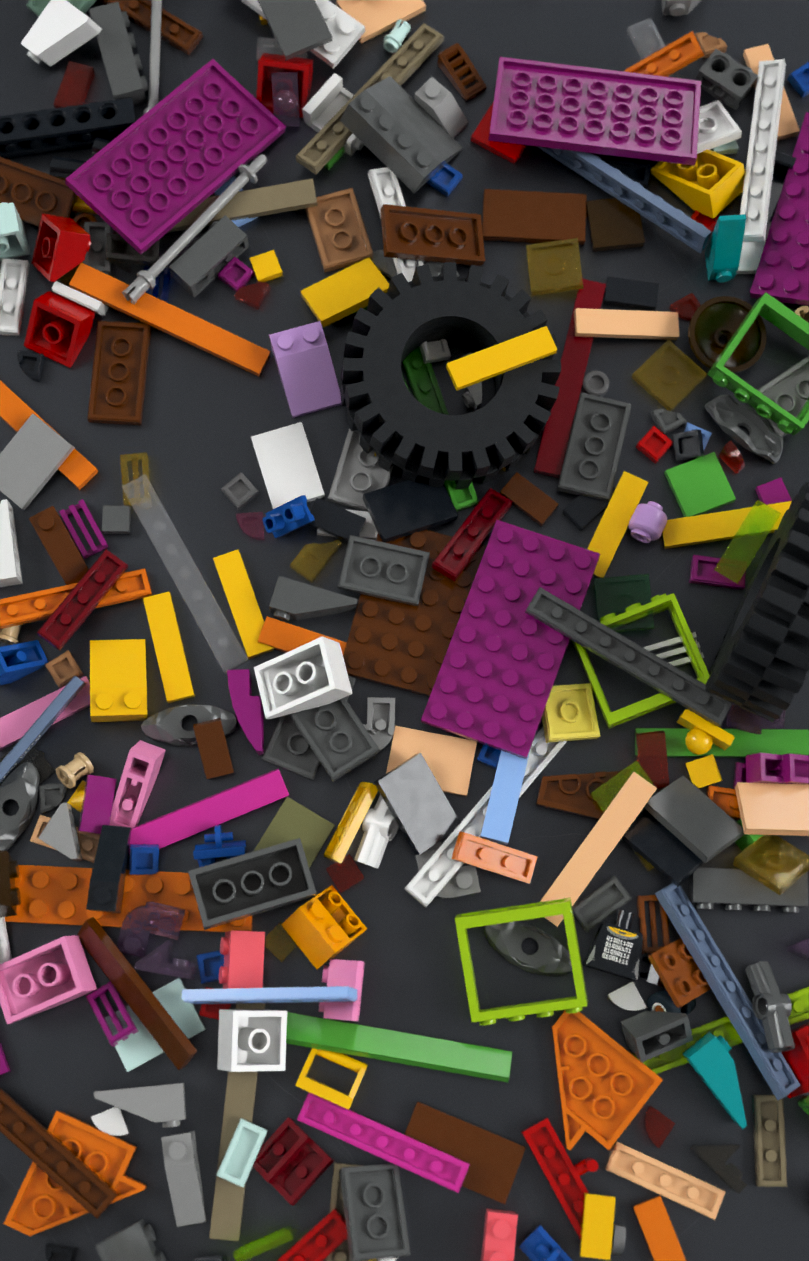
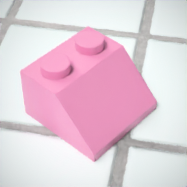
[319,959,365,1022]

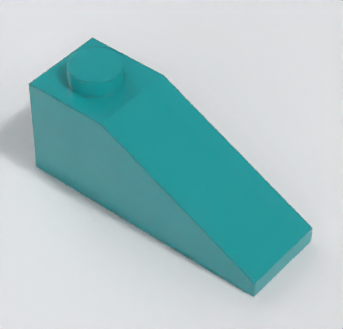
[705,214,746,282]
[682,1032,747,1129]

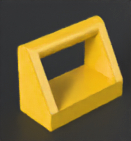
[295,1048,368,1110]

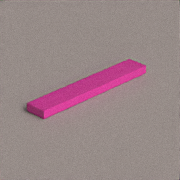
[129,768,289,854]
[297,1092,470,1193]

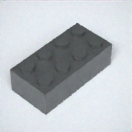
[188,838,316,930]

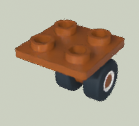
[647,938,711,1015]

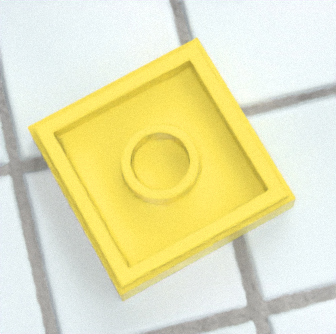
[542,683,600,743]

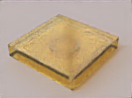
[526,238,583,296]
[632,339,707,411]
[733,835,809,895]

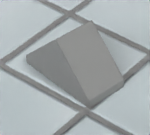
[38,802,83,862]

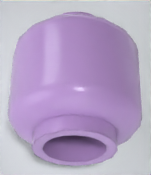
[628,501,667,543]

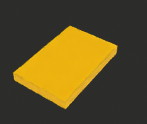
[300,257,389,328]

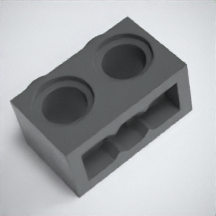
[696,49,758,111]

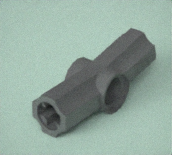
[745,961,795,1053]

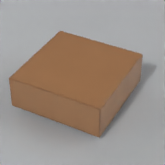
[45,650,84,688]

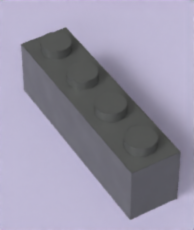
[89,2,149,105]
[688,868,808,913]

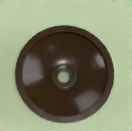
[688,296,767,373]

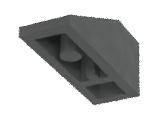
[269,576,358,622]

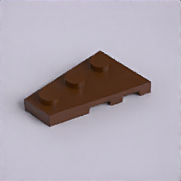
[536,769,630,820]

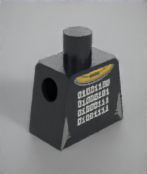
[582,909,643,981]

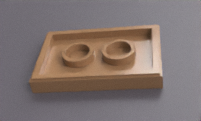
[305,188,373,273]

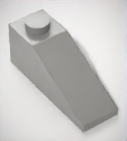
[94,1083,186,1128]
[161,1131,207,1227]

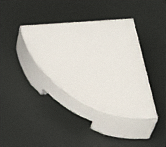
[607,981,647,1011]
[91,1107,129,1136]

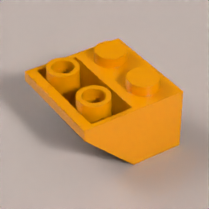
[281,885,367,970]

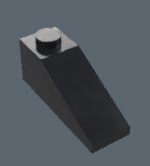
[86,825,132,914]

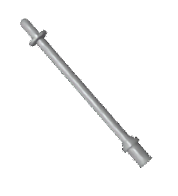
[143,0,162,115]
[122,155,267,304]

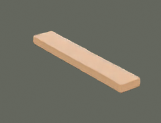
[540,772,657,927]

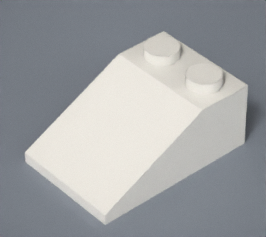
[254,636,353,719]

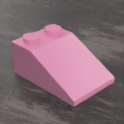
[0,935,97,1025]

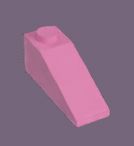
[109,740,166,828]

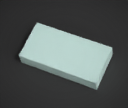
[216,1118,268,1187]

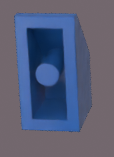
[0,640,48,685]

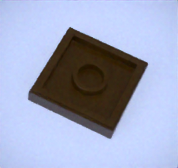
[586,198,645,252]

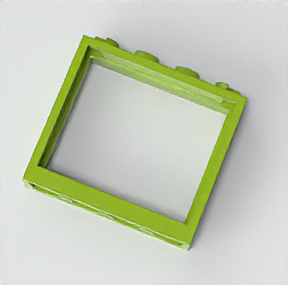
[572,593,710,729]
[455,897,588,1025]

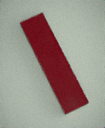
[432,488,513,582]
[37,549,128,651]

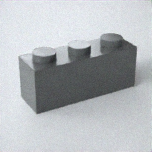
[169,216,249,298]

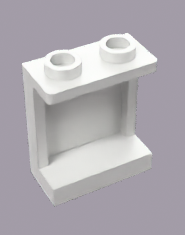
[303,73,364,156]

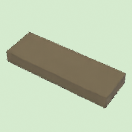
[752,1095,787,1187]

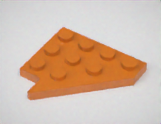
[552,1011,663,1151]
[3,1110,147,1236]

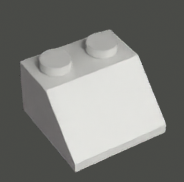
[217,1009,287,1072]

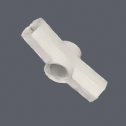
[354,794,399,869]

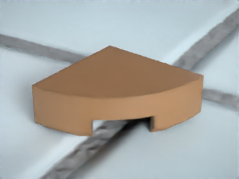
[695,32,727,59]

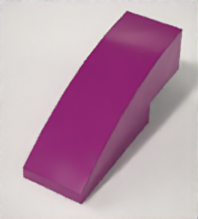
[227,669,264,756]
[746,753,809,784]

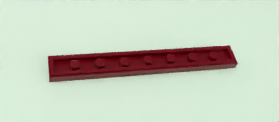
[534,278,606,478]

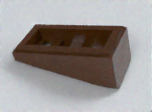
[437,42,487,102]

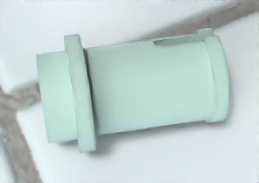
[383,19,411,53]

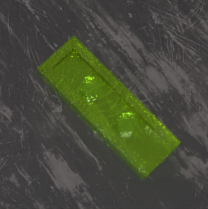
[714,500,781,584]

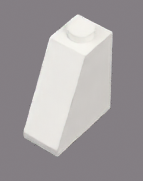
[21,0,102,67]

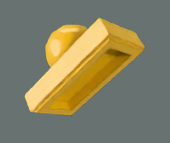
[677,709,735,755]

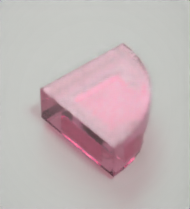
[236,512,265,540]

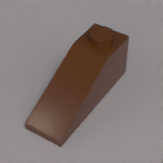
[29,506,89,585]

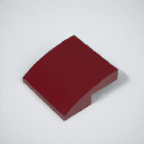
[253,1117,334,1206]

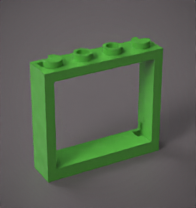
[707,292,809,436]

